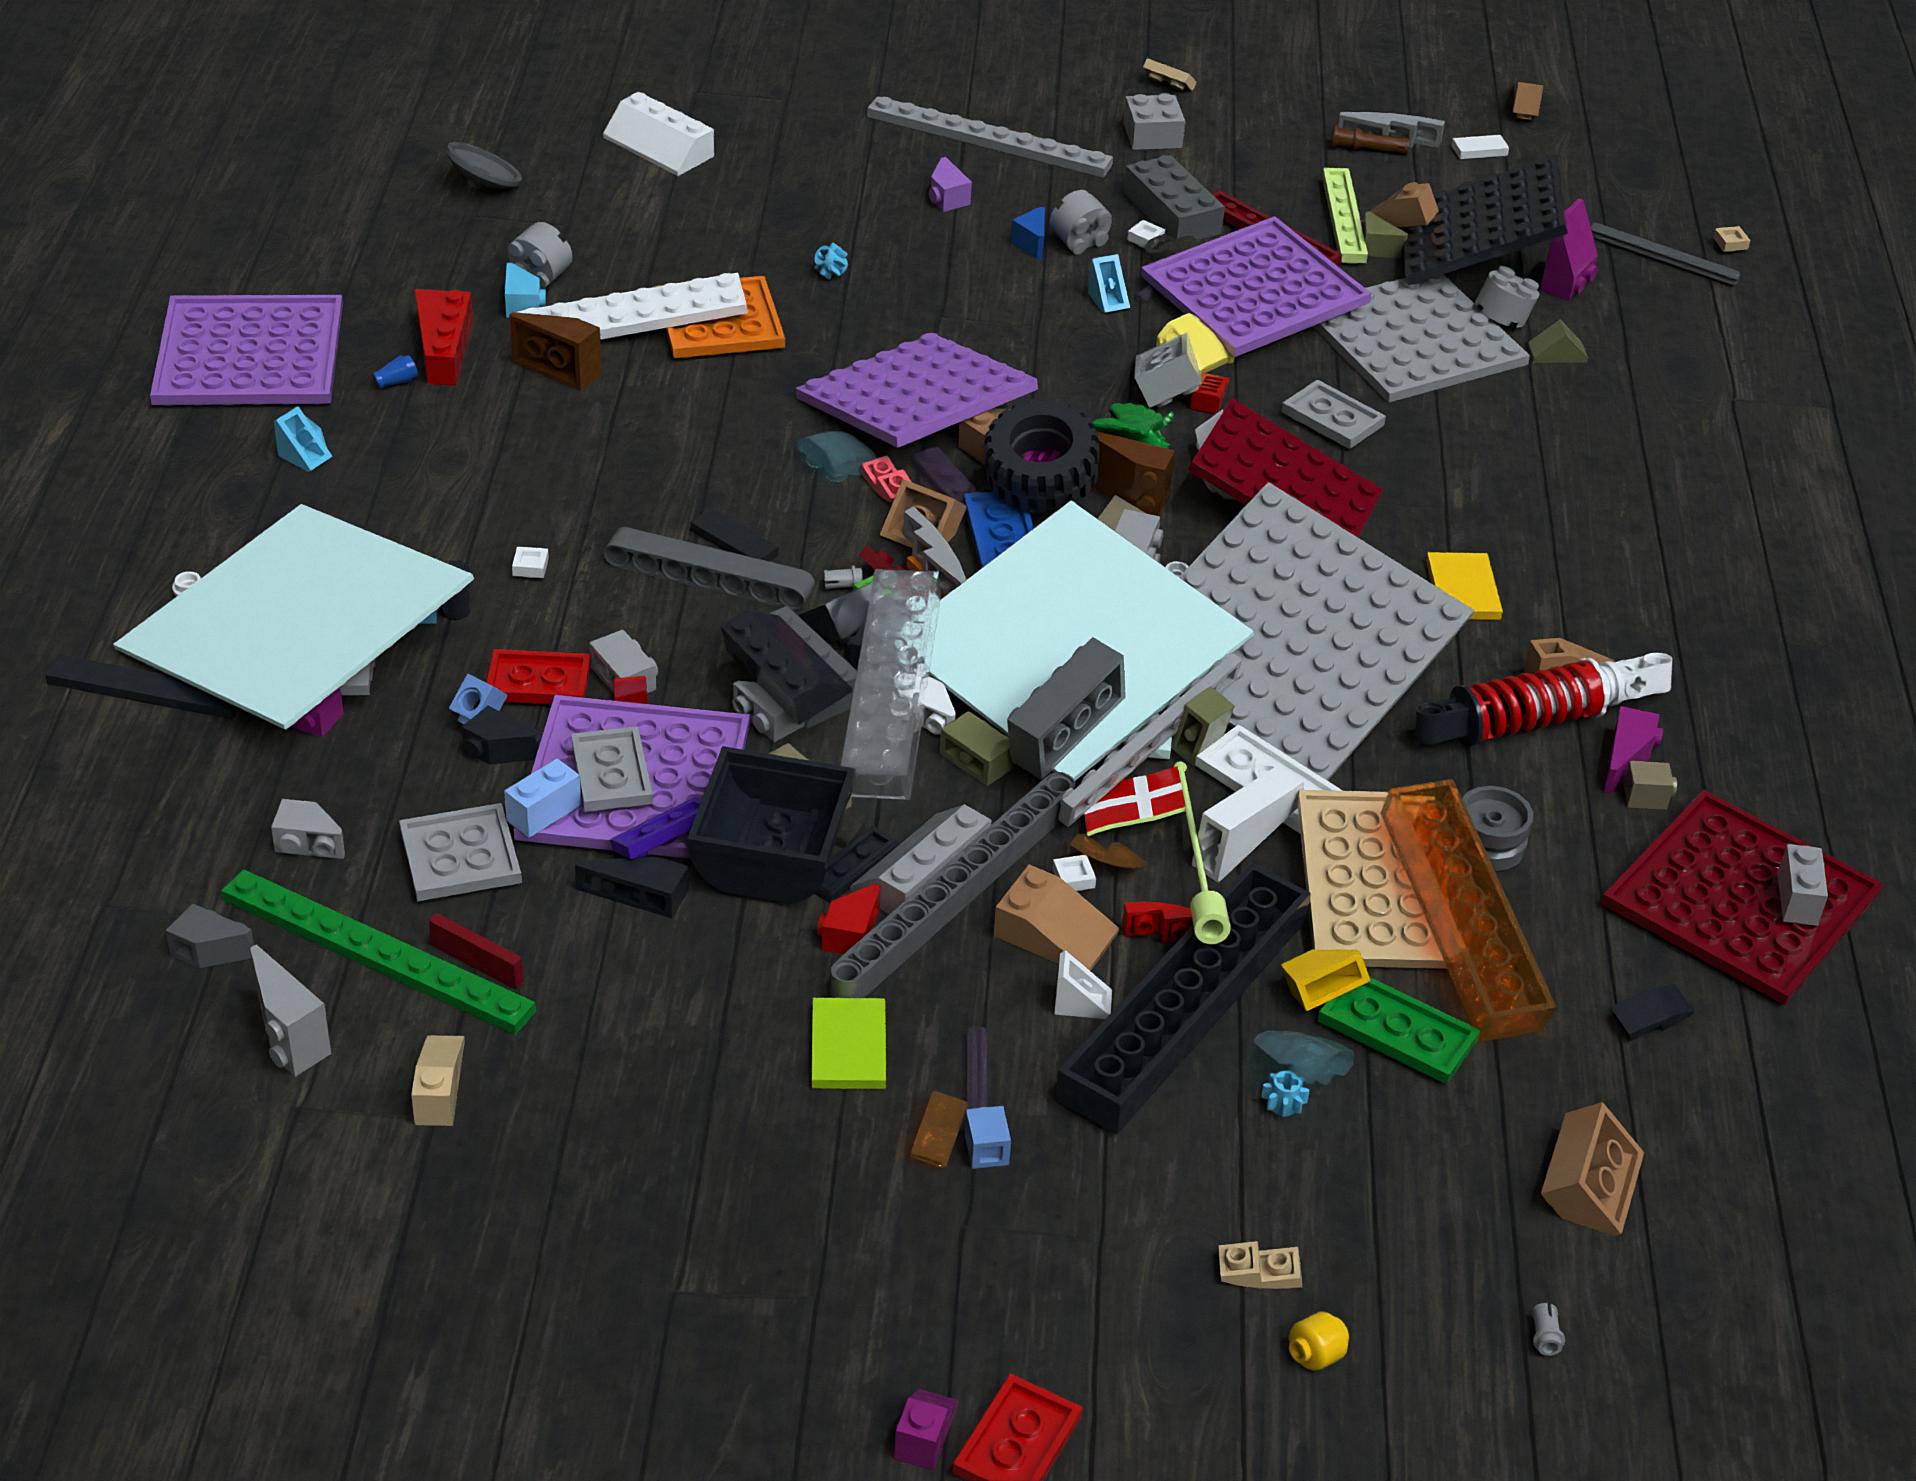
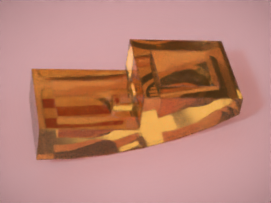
[1070,833,1147,868]

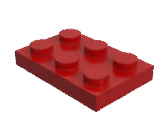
[486,649,591,704]
[952,1373,1083,1481]

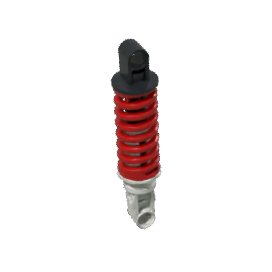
[1416,653,1672,746]

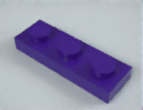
[610,797,702,859]

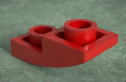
[1121,902,1193,943]

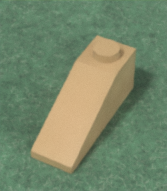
[411,1035,465,1126]

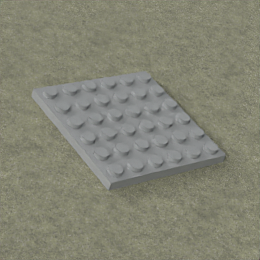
[1312,274,1530,403]

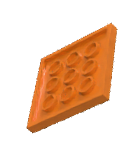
[655,276,785,359]

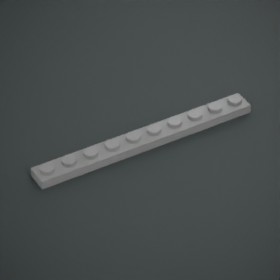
[867,96,1113,178]

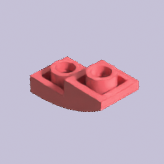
[860,456,911,503]

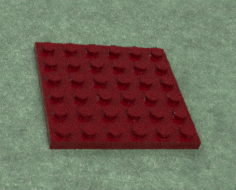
[1601,790,1884,1005]

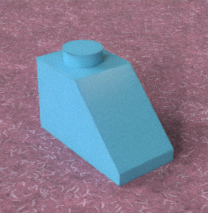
[505,263,546,318]

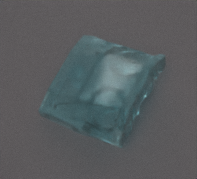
[797,431,878,482]
[1253,1030,1354,1085]

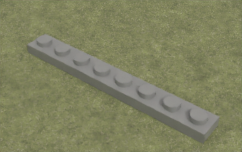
[1058,653,1242,827]

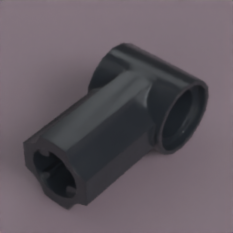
[441,560,471,620]

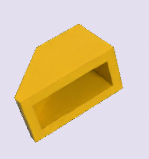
[1281,949,1370,1011]

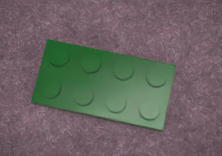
[1318,977,1481,1084]

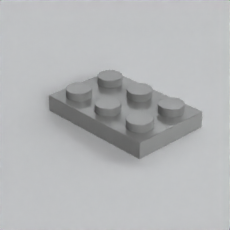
[1281,380,1386,449]
[571,726,653,812]

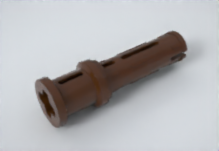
[1331,125,1410,155]

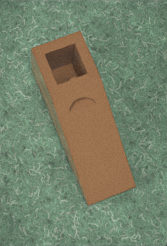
[1524,638,1615,674]

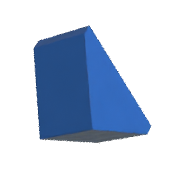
[1011,207,1045,259]

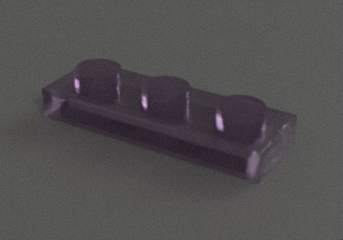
[912,447,979,504]

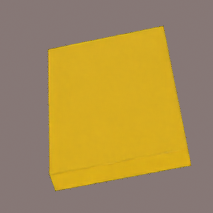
[1426,552,1503,620]

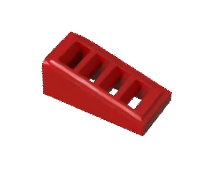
[1190,373,1230,414]

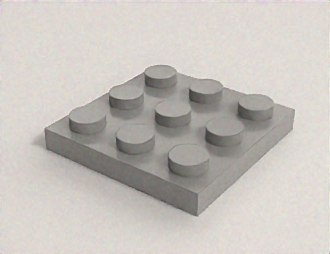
[399,803,522,901]

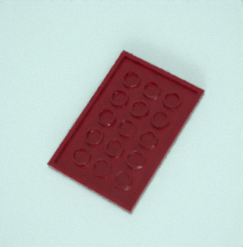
[1187,398,1383,537]

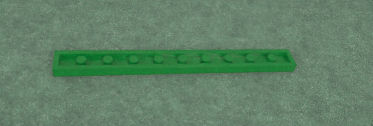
[221,869,536,1035]

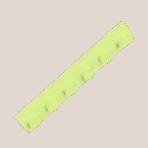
[1322,168,1368,264]

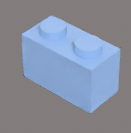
[504,758,581,838]

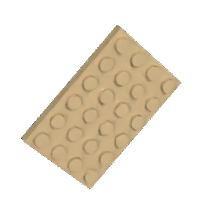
[1297,790,1456,969]

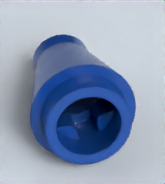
[372,355,418,389]

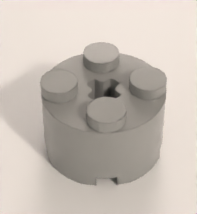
[1049,190,1112,255]
[508,222,573,289]
[1475,266,1539,327]

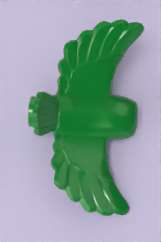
[1092,403,1174,449]

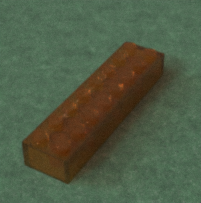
[1380,779,1557,1042]

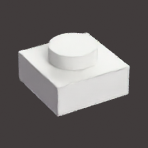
[1127,220,1165,249]
[512,547,549,578]
[1053,855,1096,891]

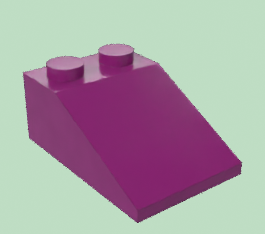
[1540,198,1598,301]

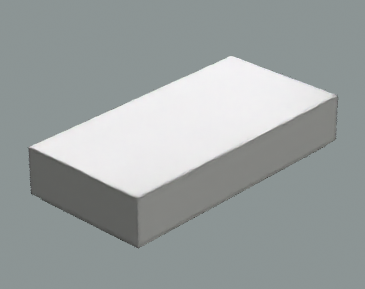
[1452,135,1509,160]

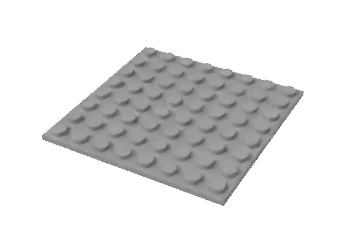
[1179,482,1474,781]

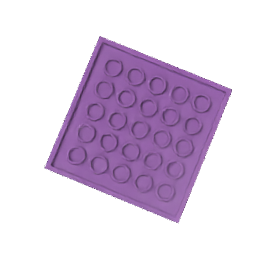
[1141,216,1371,357]
[150,295,343,406]
[796,333,1038,448]
[514,695,750,858]

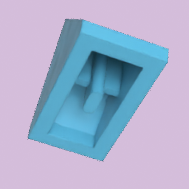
[1088,254,1130,313]

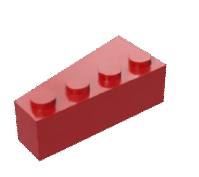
[415,289,473,386]

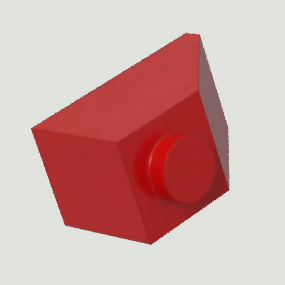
[817,884,881,955]

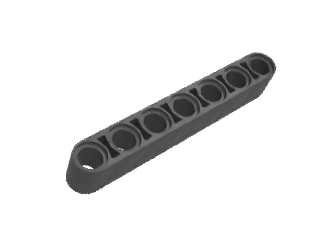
[603,527,815,610]

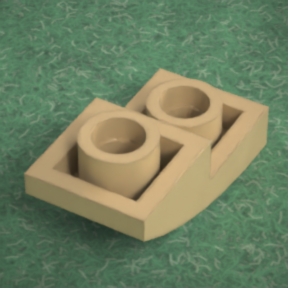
[1219,1241,1302,1289]

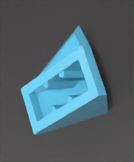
[274,407,332,472]

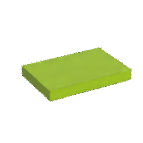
[812,998,886,1089]

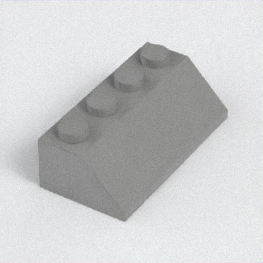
[850,804,992,914]

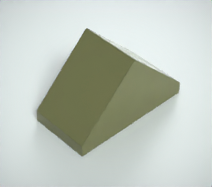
[1363,211,1408,259]
[1527,319,1588,363]

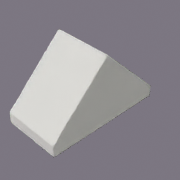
[1054,950,1112,1019]

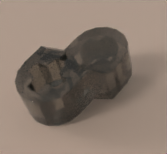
[1145,234,1198,263]

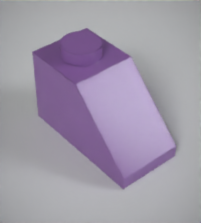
[929,157,972,212]

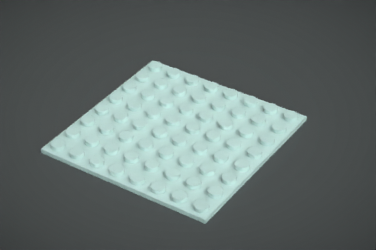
[889,501,1254,781]
[113,504,474,730]

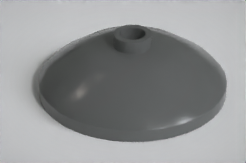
[446,142,522,190]

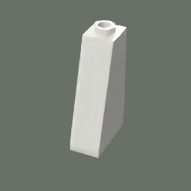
[1192,765,1305,883]

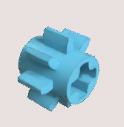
[814,243,848,279]
[1261,1070,1309,1117]

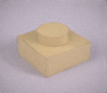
[1713,226,1750,252]

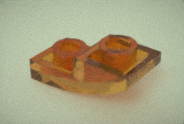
[910,1090,968,1169]

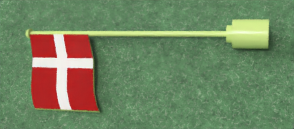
[1084,761,1231,944]

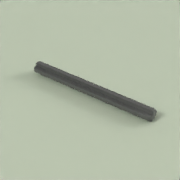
[1591,223,1740,286]

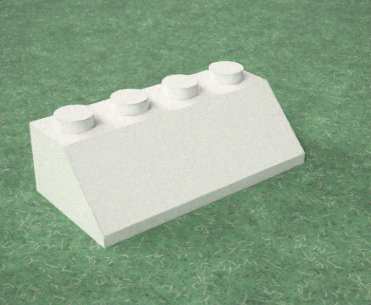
[603,92,714,176]

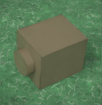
[1623,761,1677,810]

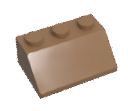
[1541,1102,1644,1236]

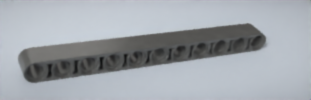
[830,772,1075,998]

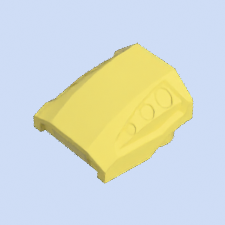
[1156,313,1234,374]

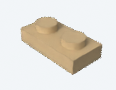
[1143,58,1197,91]

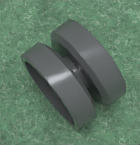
[1452,786,1533,871]

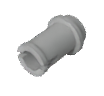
[824,565,863,590]
[1532,1303,1565,1356]

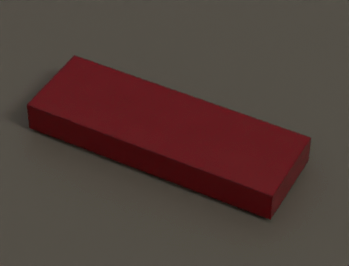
[429,913,524,990]

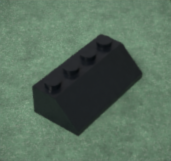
[720,610,853,725]

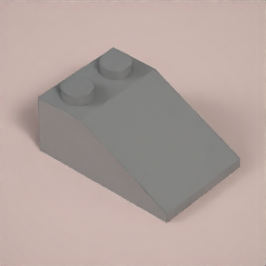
[1135,332,1202,408]
[250,944,331,1077]

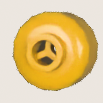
[1289,1311,1349,1371]

